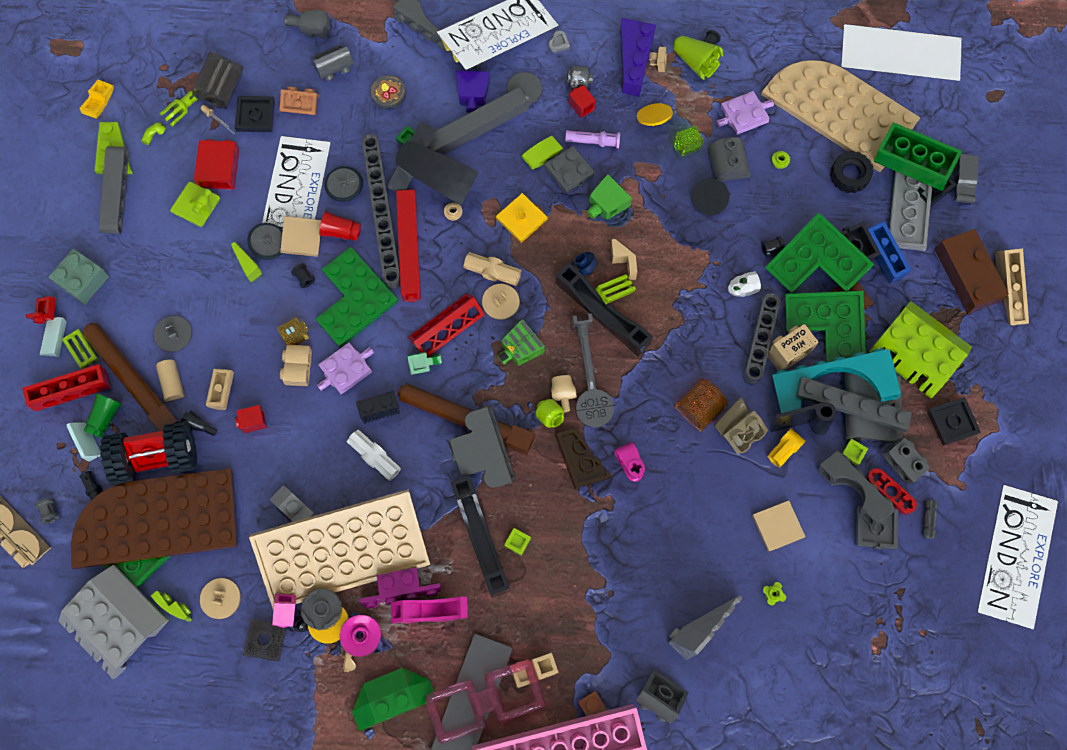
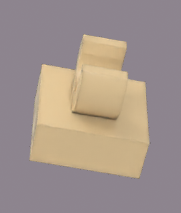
[649,47,667,72]

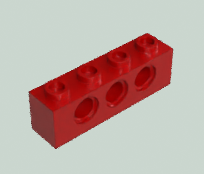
[22,364,111,412]

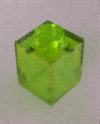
[673,125,703,156]

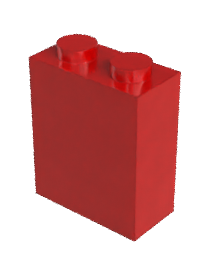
[194,139,239,190]

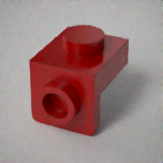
[26,296,55,324]

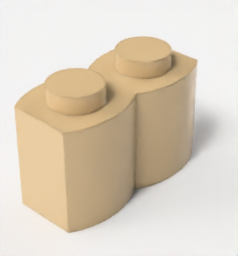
[280,345,312,386]

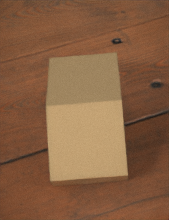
[611,239,637,280]
[511,653,559,688]

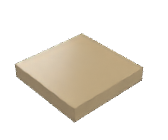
[280,216,321,257]
[752,501,805,552]

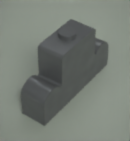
[450,405,516,487]

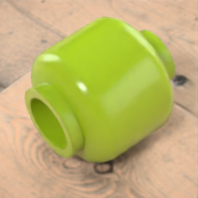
[535,399,564,428]

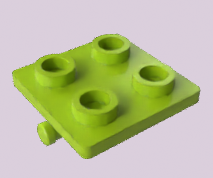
[170,182,220,227]

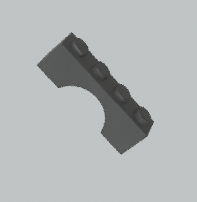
[818,451,894,529]

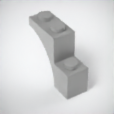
[269,485,316,522]

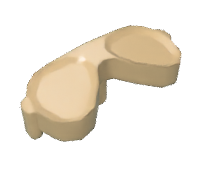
[342,651,356,672]

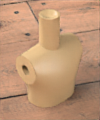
[551,375,576,412]

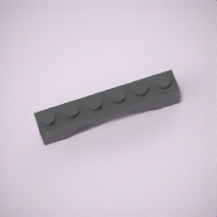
[393,0,487,71]

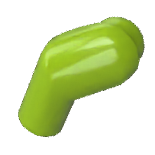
[141,122,166,145]

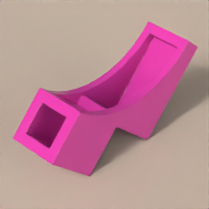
[391,597,468,624]

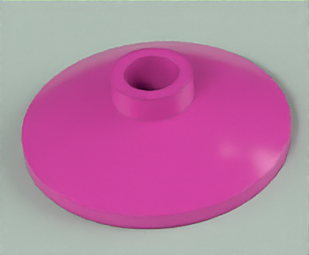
[340,615,381,657]

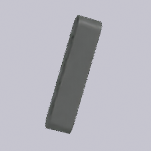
[99,146,129,234]
[743,294,780,385]

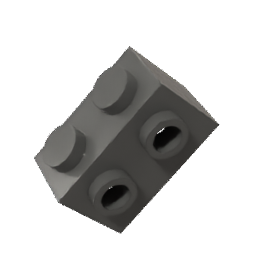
[881,438,930,484]

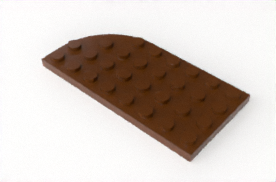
[71,468,238,569]

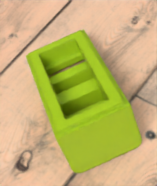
[231,242,262,282]

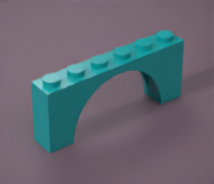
[772,348,901,413]

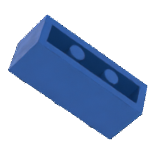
[868,221,911,284]

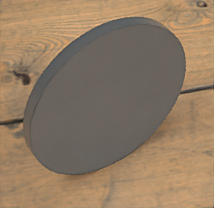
[154,316,192,352]

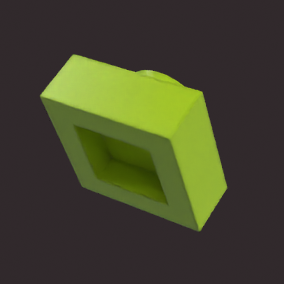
[842,439,868,466]
[504,528,531,556]

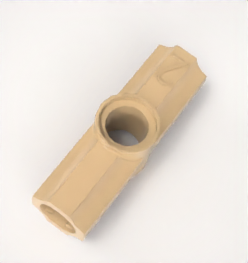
[464,252,522,286]

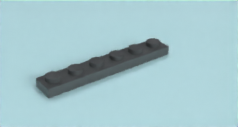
[796,377,912,432]

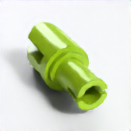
[160,91,198,127]

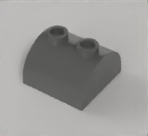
[309,44,353,81]
[708,137,751,181]
[635,669,689,724]

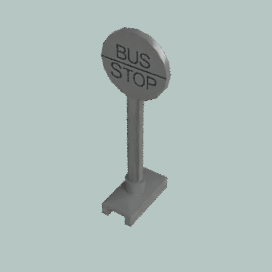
[571,314,614,427]

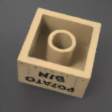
[767,324,819,371]

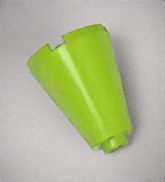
[673,36,723,79]

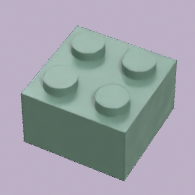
[48,249,109,305]

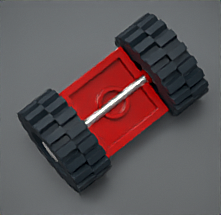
[100,421,197,485]

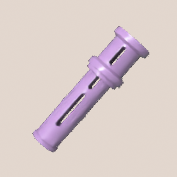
[565,130,621,149]

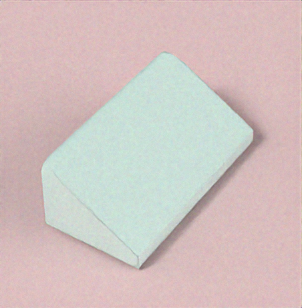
[40,317,67,357]
[67,422,101,462]

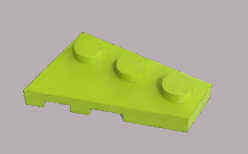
[94,122,133,174]

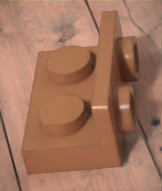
[279,87,320,115]

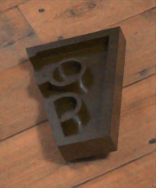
[555,428,612,489]

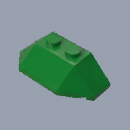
[352,668,437,732]

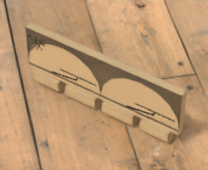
[0,496,51,568]

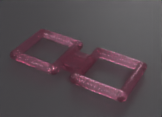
[425,659,545,744]

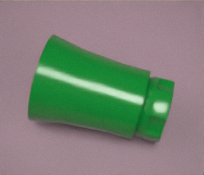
[84,393,122,438]

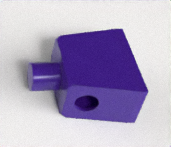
[455,71,490,113]

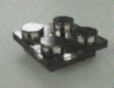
[243,619,287,662]

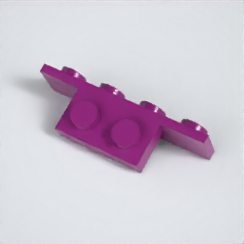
[359,567,442,609]

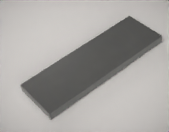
[431,634,513,750]

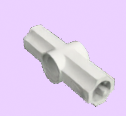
[347,430,401,481]

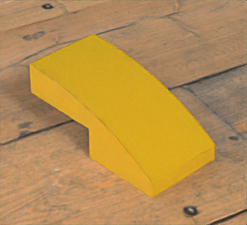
[80,80,114,119]

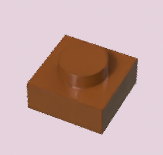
[578,691,606,716]

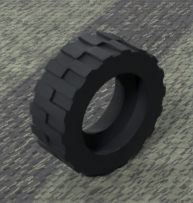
[830,151,874,193]

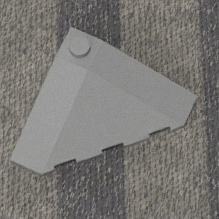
[669,595,742,660]

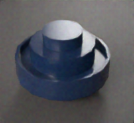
[571,252,597,275]

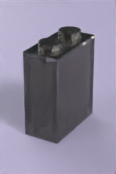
[192,51,244,110]

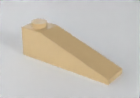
[995,248,1029,325]

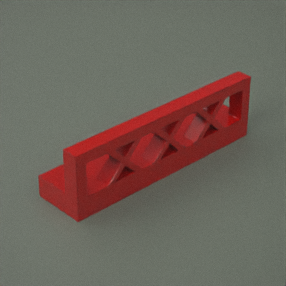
[407,293,485,357]

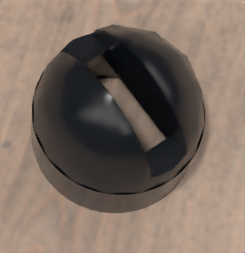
[293,616,308,633]

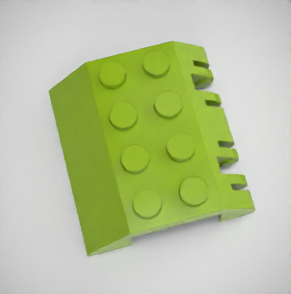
[869,301,972,399]

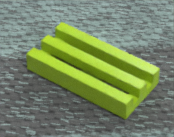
[596,274,636,304]
[62,329,99,369]

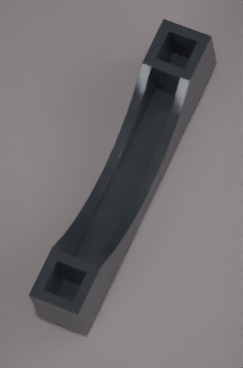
[555,263,653,357]
[450,475,510,598]

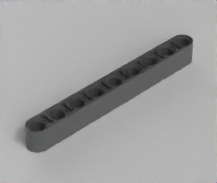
[362,134,400,290]

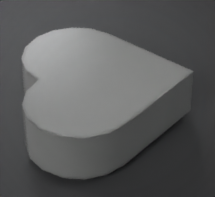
[548,30,570,53]

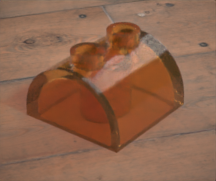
[673,378,728,432]

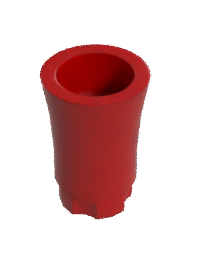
[319,211,361,241]

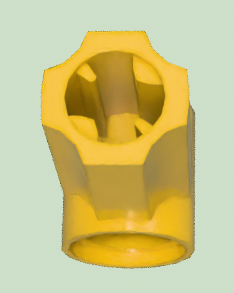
[767,428,806,468]

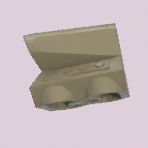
[714,397,768,454]

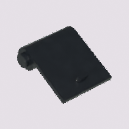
[770,402,837,435]

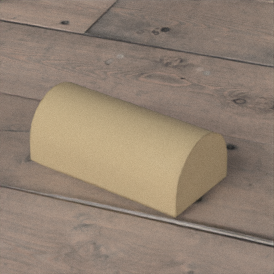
[156,360,185,403]
[206,369,234,410]

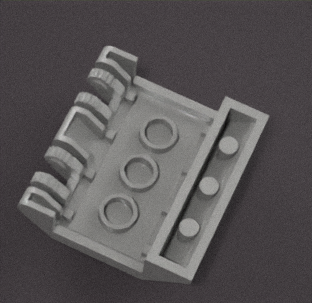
[59,565,169,679]

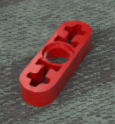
[866,468,917,515]

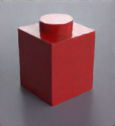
[568,85,596,118]
[235,405,267,434]

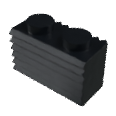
[356,391,400,424]

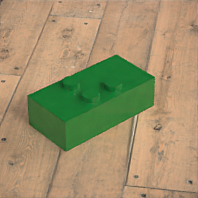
[874,122,962,191]

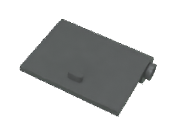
[844,372,903,443]

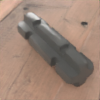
[923,500,938,539]

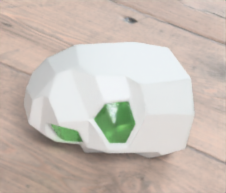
[728,271,761,297]

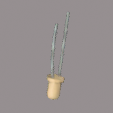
[201,105,235,134]

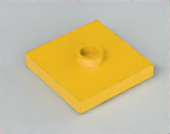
[496,193,548,243]

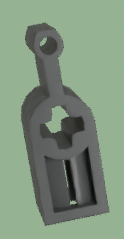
[954,154,979,204]

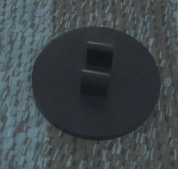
[693,178,730,215]

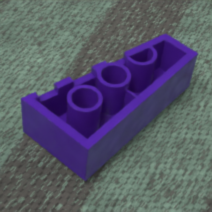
[620,18,656,97]

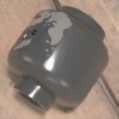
[567,65,593,89]

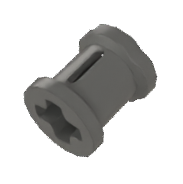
[35,498,60,524]

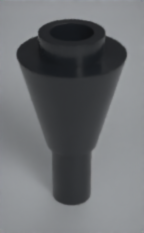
[181,410,217,436]

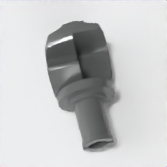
[284,10,331,39]

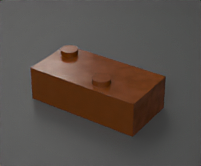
[934,229,1009,314]

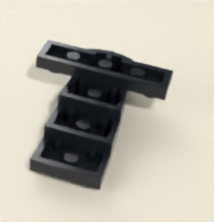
[387,121,479,205]

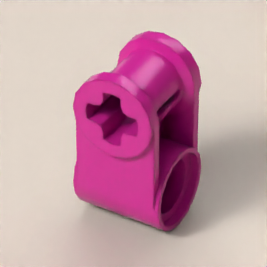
[614,442,645,482]

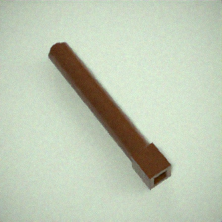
[82,323,179,431]
[397,383,535,455]

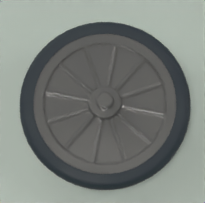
[324,166,363,202]
[247,223,283,260]

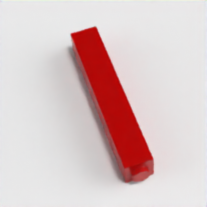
[396,190,421,302]

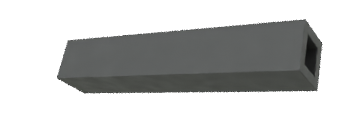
[428,87,530,155]

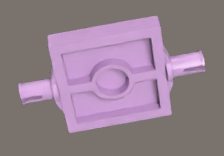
[716,91,774,135]
[317,343,374,395]

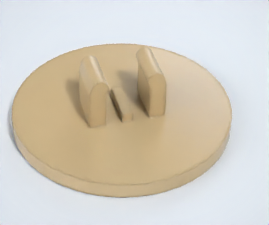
[482,284,519,320]
[200,578,241,619]

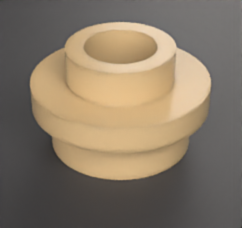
[444,203,462,221]

